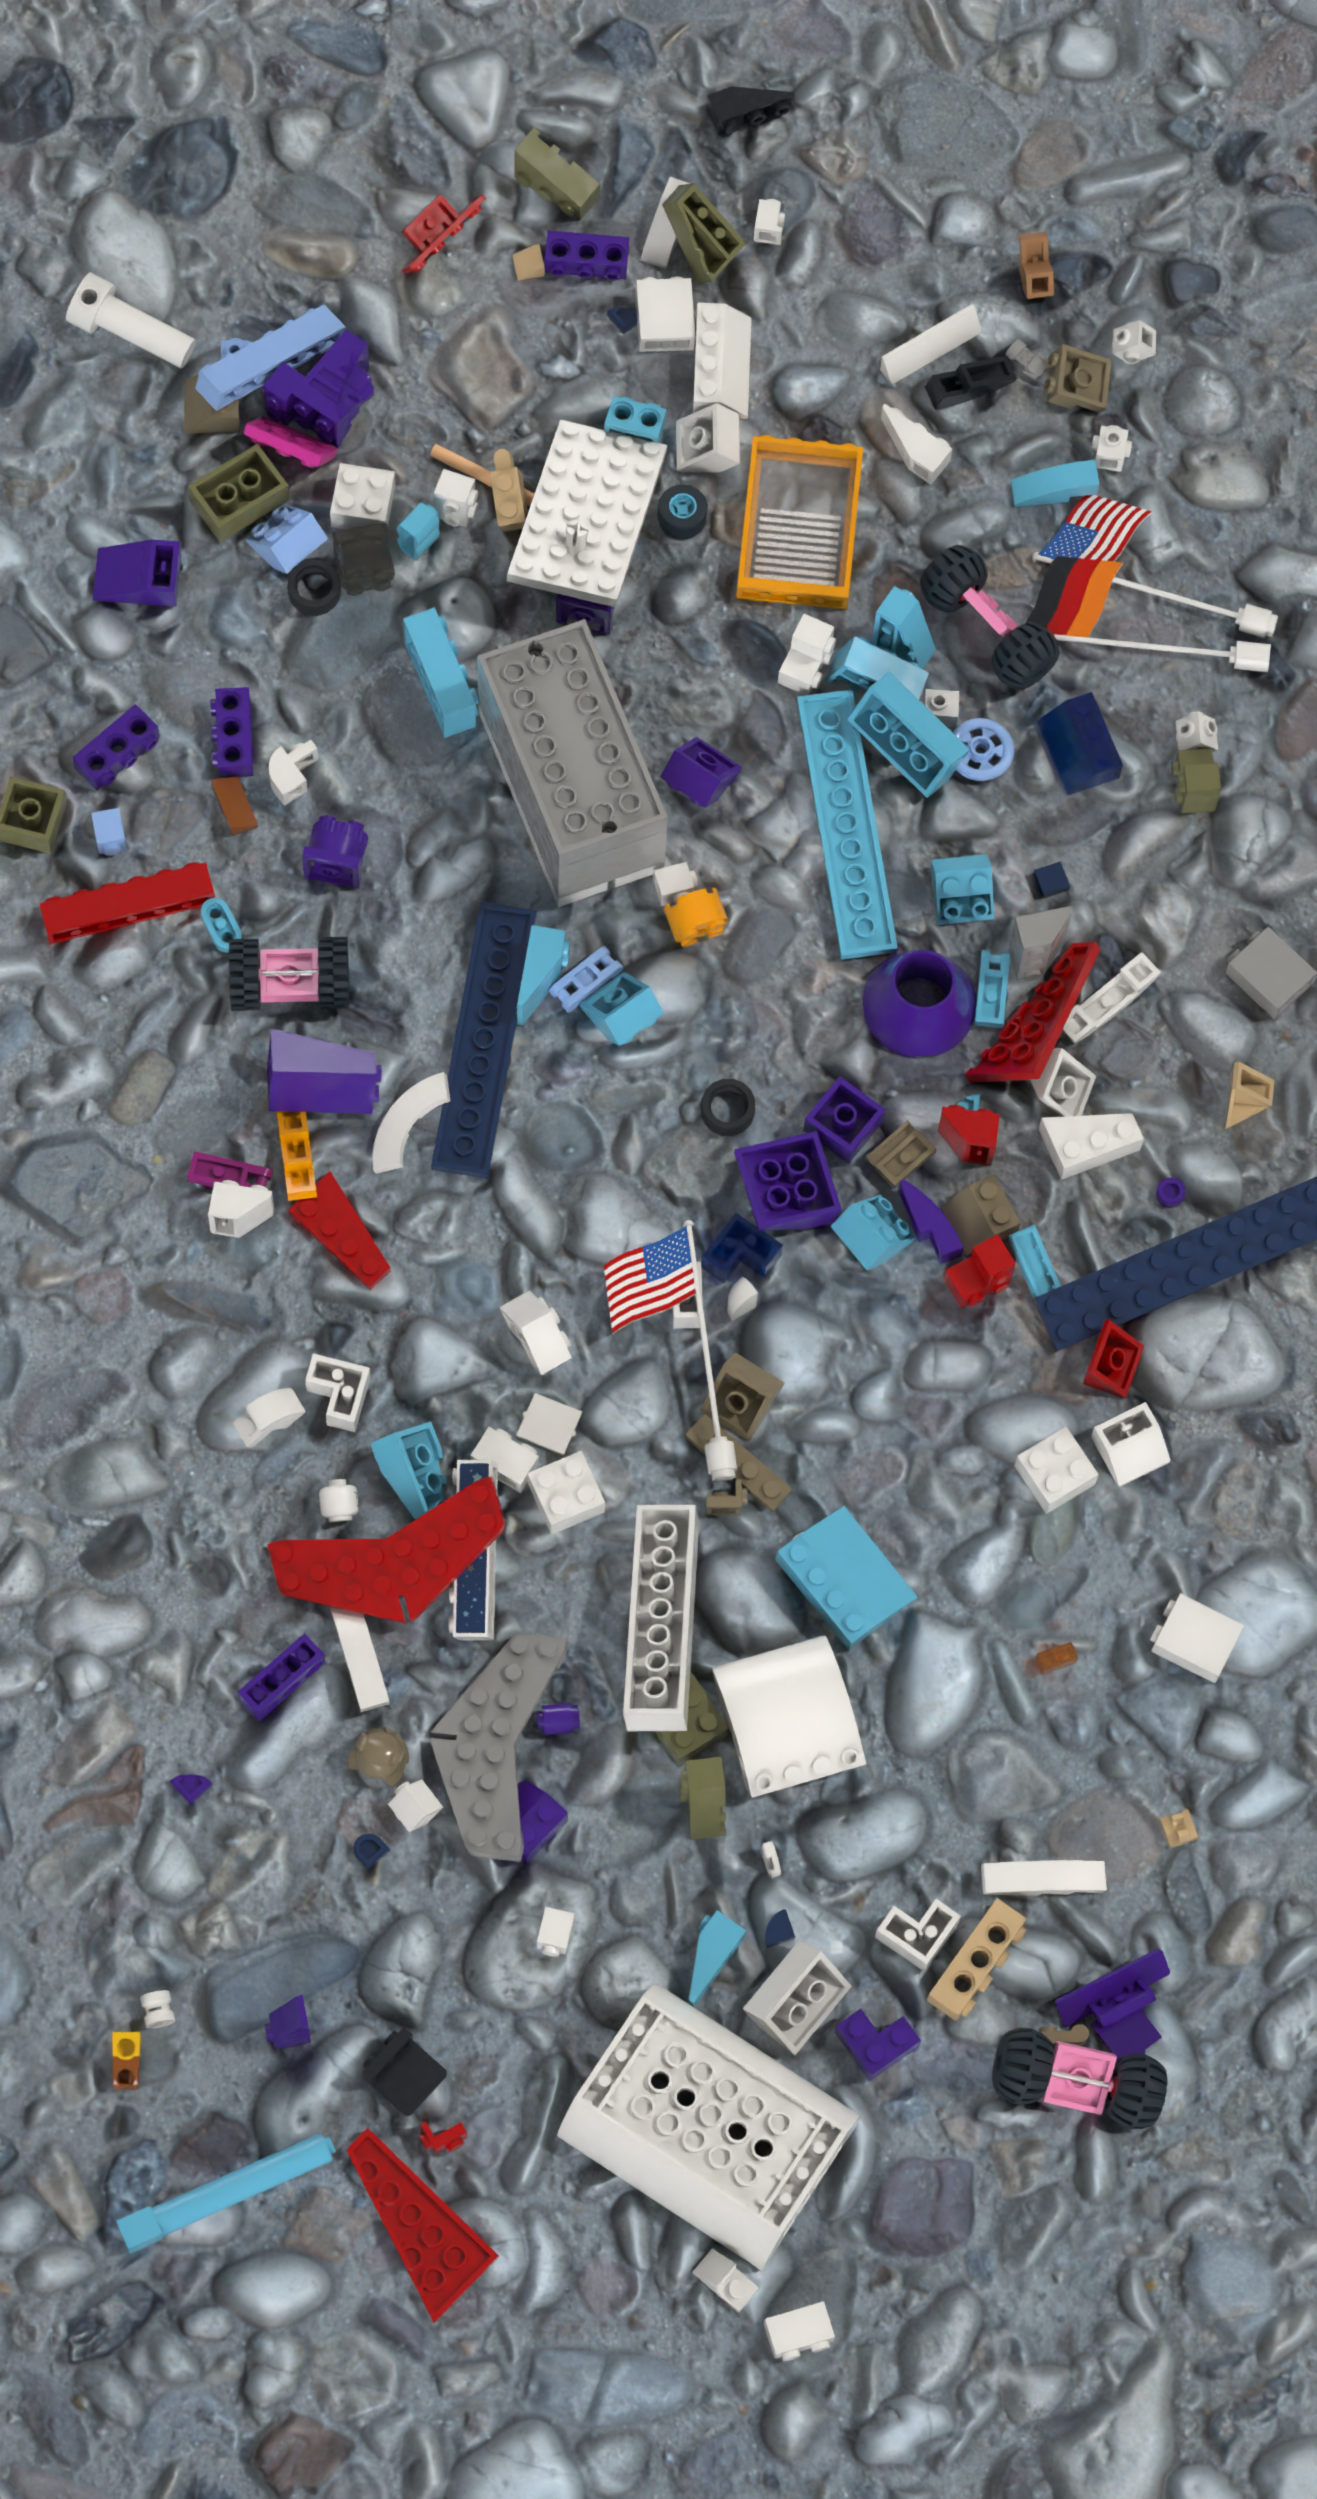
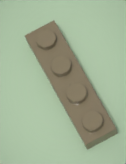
[685,1414,793,1513]

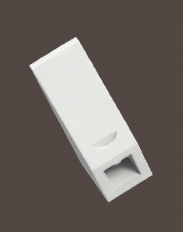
[881,404,952,485]

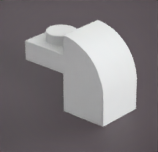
[269,740,318,806]
[233,1388,306,1447]

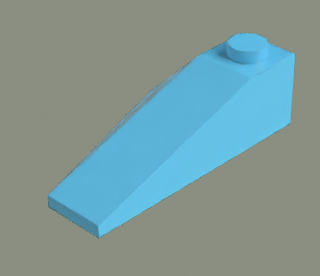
[370,1422,447,1520]

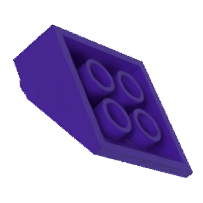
[734,1131,842,1231]

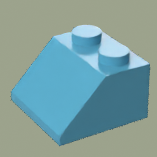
[579,972,664,1046]

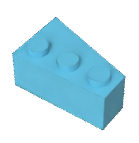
[872,586,936,669]
[825,636,929,700]

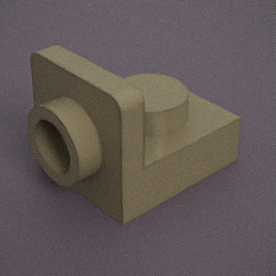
[705,1479,747,1515]

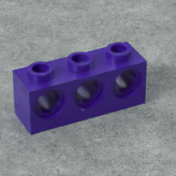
[545,230,629,281]
[210,687,253,778]
[72,704,160,791]
[237,1633,326,1722]

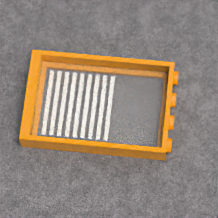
[736,435,863,610]

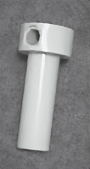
[66,272,196,369]

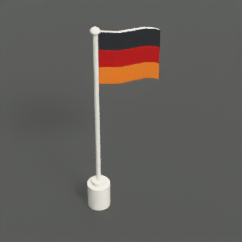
[1026,556,1271,672]

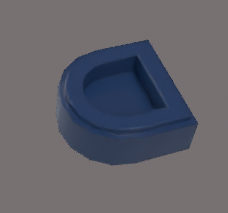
[354,1833,390,1871]

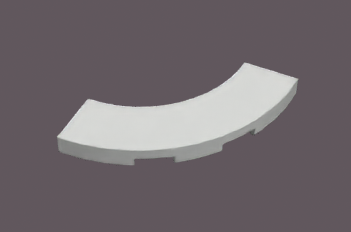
[372,1072,451,1174]

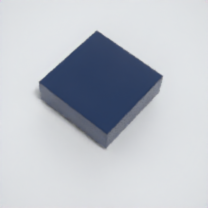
[1033,861,1070,898]

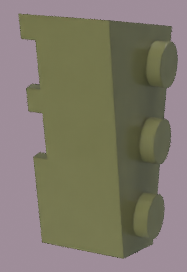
[662,183,746,284]
[678,1756,726,1840]

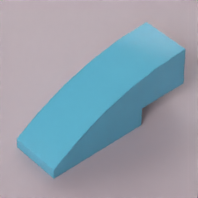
[1010,459,1099,507]

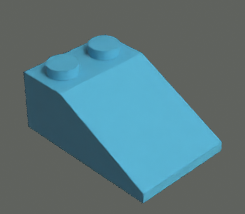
[517,925,570,1026]

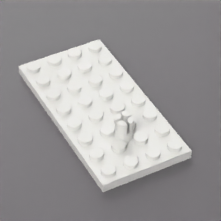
[506,420,667,607]

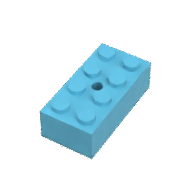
[403,607,479,738]
[847,672,970,797]

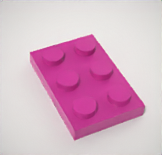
[243,416,338,468]

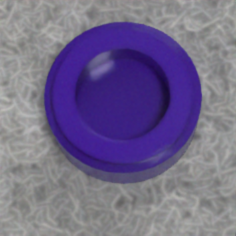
[1156,1178,1186,1208]

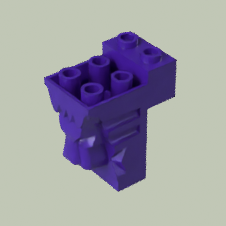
[263,329,374,448]

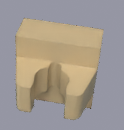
[1159,1809,1198,1849]

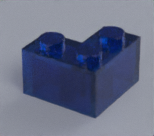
[701,1212,783,1284]

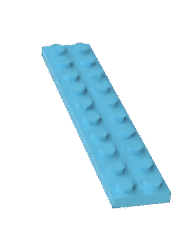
[797,689,898,960]

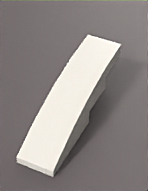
[330,1607,390,1712]
[981,1860,1107,1896]

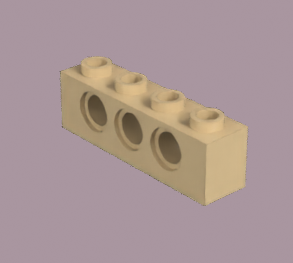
[926,1898,1027,2021]

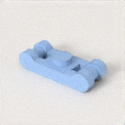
[549,946,624,1013]

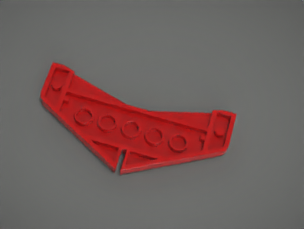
[267,1476,505,1624]

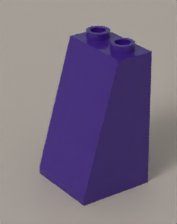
[267,1029,382,1114]

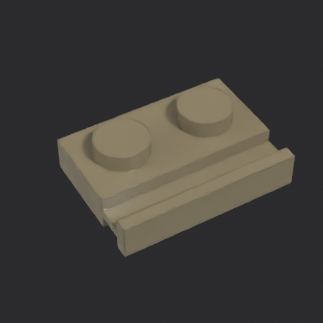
[865,1120,936,1189]

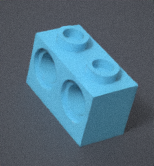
[604,396,666,444]

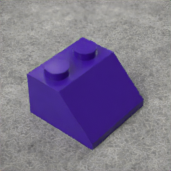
[660,737,742,808]
[518,1780,568,1863]

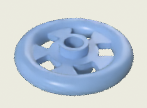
[952,718,1014,781]

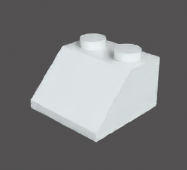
[676,403,740,472]

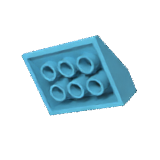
[775,1506,918,1651]

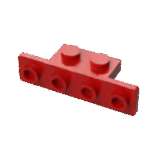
[401,194,486,274]

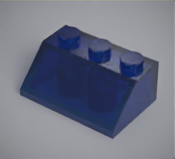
[1037,692,1123,796]

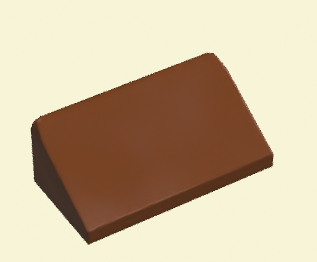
[211,777,258,836]

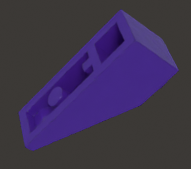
[264,1995,311,2050]

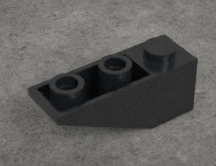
[706,86,794,135]

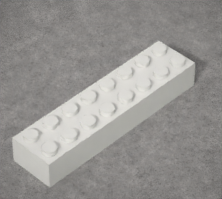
[623,1505,699,1731]

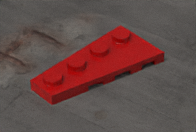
[289,1171,391,1291]

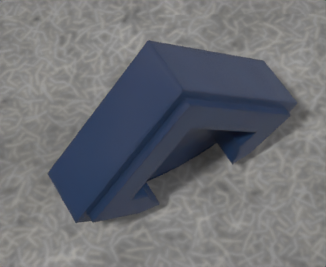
[607,307,637,334]
[765,1909,795,1948]

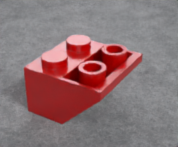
[938,1105,1000,1166]

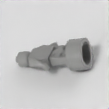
[1005,338,1051,382]

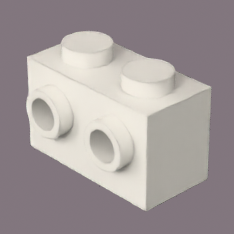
[434,469,479,527]

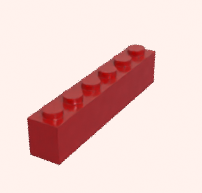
[39,862,215,945]

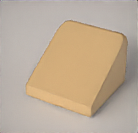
[512,244,544,281]

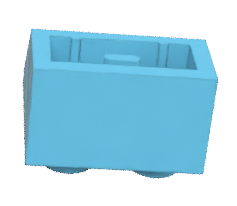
[930,854,994,925]
[831,1194,917,1270]

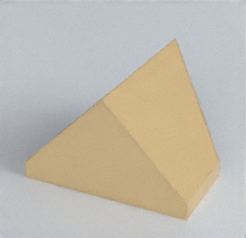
[1225,1061,1274,1130]

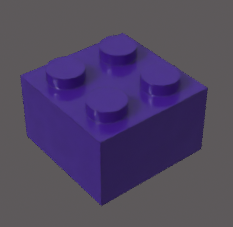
[803,1076,886,1164]

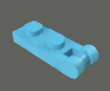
[974,950,1010,1028]

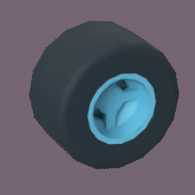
[657,484,708,540]

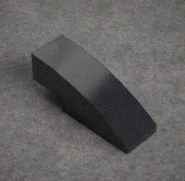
[925,356,1017,410]

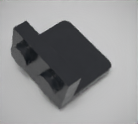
[363,2027,447,2117]

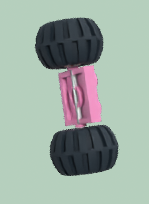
[920,545,1060,690]
[992,2028,1168,2129]

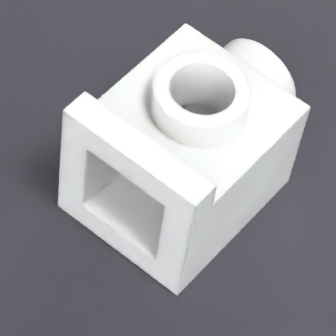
[754,199,785,245]

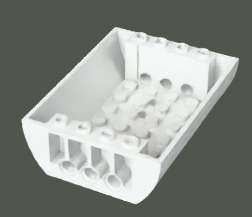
[557,1983,861,2271]

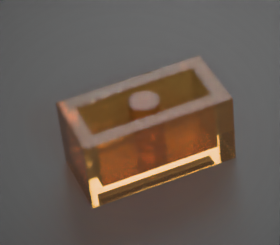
[1036,1642,1078,1675]

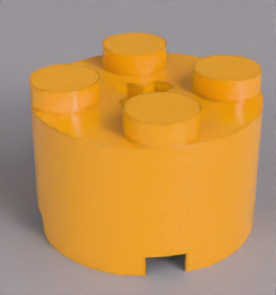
[663,888,729,947]

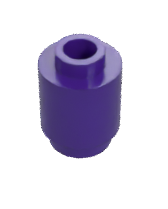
[536,1703,580,1735]

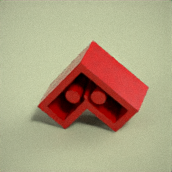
[944,1234,1016,1308]

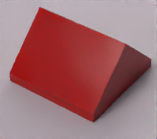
[1083,1320,1144,1398]

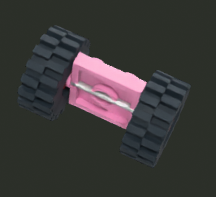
[229,936,349,1011]

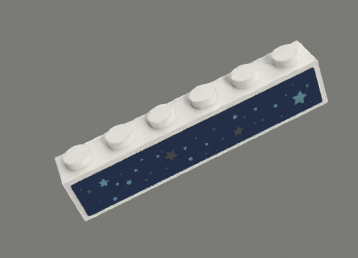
[449,1460,498,1640]

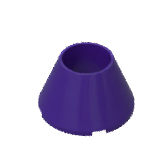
[862,950,976,1058]

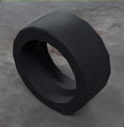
[287,559,341,616]
[701,1079,755,1136]

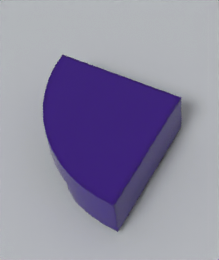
[170,1774,212,1805]

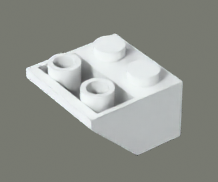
[208,1180,274,1238]
[1091,1402,1171,1487]

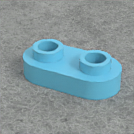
[201,898,242,953]

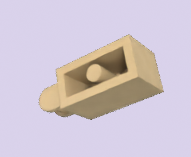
[490,449,528,532]

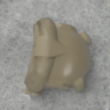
[348,1727,409,1788]

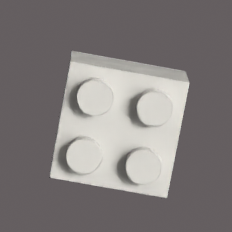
[330,463,395,536]
[1014,1427,1099,1514]
[527,1451,605,1535]

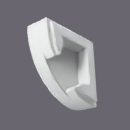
[761,1841,781,1878]

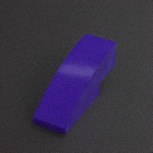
[898,1180,964,1264]

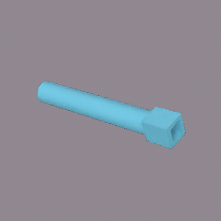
[116,2133,336,2254]

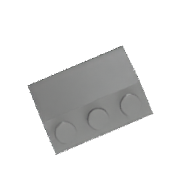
[1008,906,1072,981]

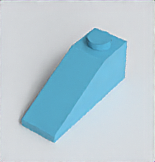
[688,1910,746,2007]

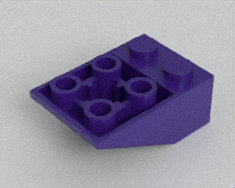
[93,539,182,607]

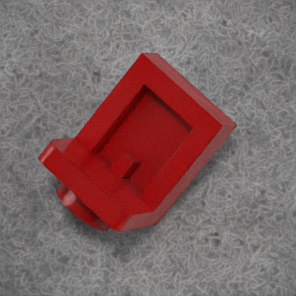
[418,2121,467,2155]

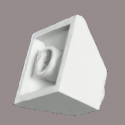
[1030,1048,1096,1117]

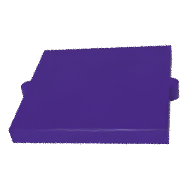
[1090,2010,1162,2060]

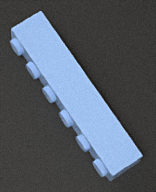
[195,304,345,411]

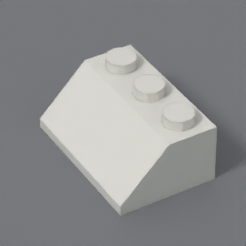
[743,1940,852,2055]

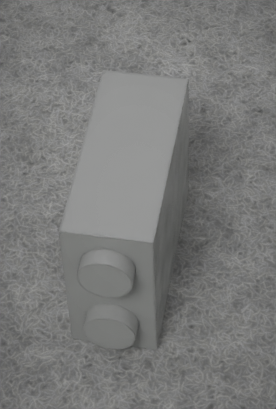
[1225,927,1317,1020]

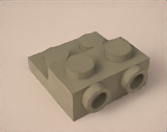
[1044,344,1112,413]

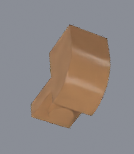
[1018,231,1054,299]

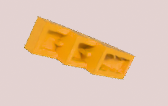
[276,1111,317,1201]

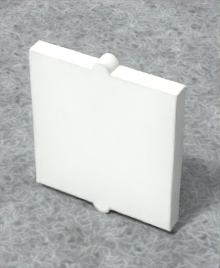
[516,1393,582,1456]

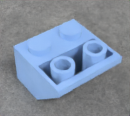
[245,504,328,573]

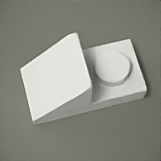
[692,2249,759,2313]

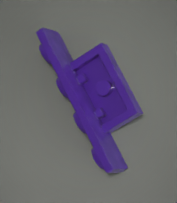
[1055,1948,1170,2027]

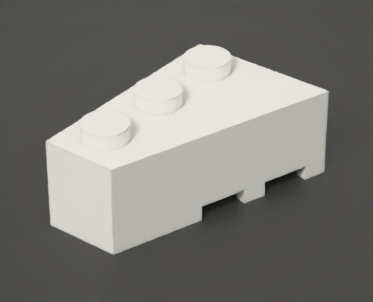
[1039,1113,1144,1180]

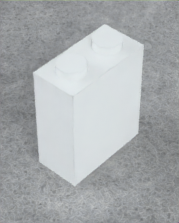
[635,276,696,352]
[1150,1593,1244,1683]

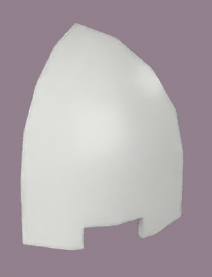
[727,1277,758,1322]

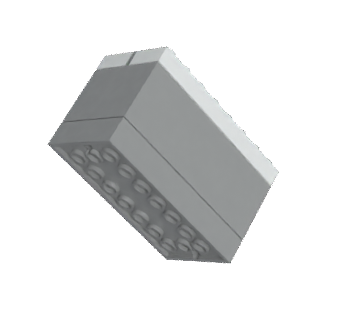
[478,619,668,907]

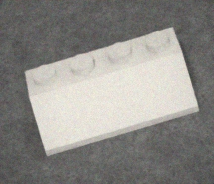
[693,302,751,419]

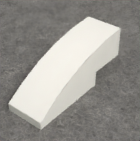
[640,177,690,269]

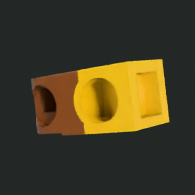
[112,2032,142,2090]

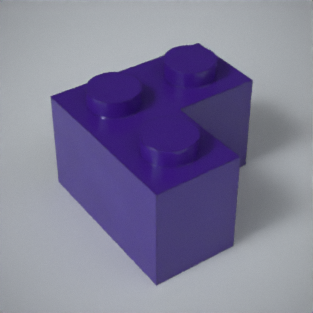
[834,2009,921,2082]

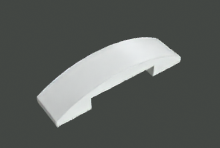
[1062,952,1161,1044]

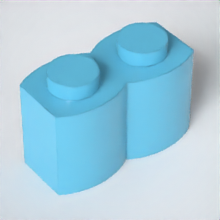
[397,502,440,561]

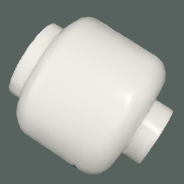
[319,1479,359,1523]

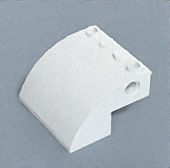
[711,1635,866,1798]

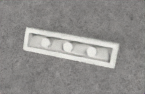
[880,305,981,384]

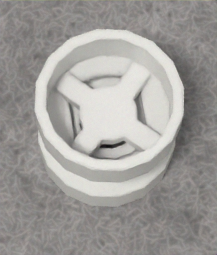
[140,1990,175,2028]

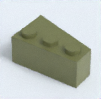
[514,127,600,220]

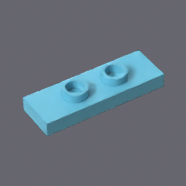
[1007,1224,1061,1298]

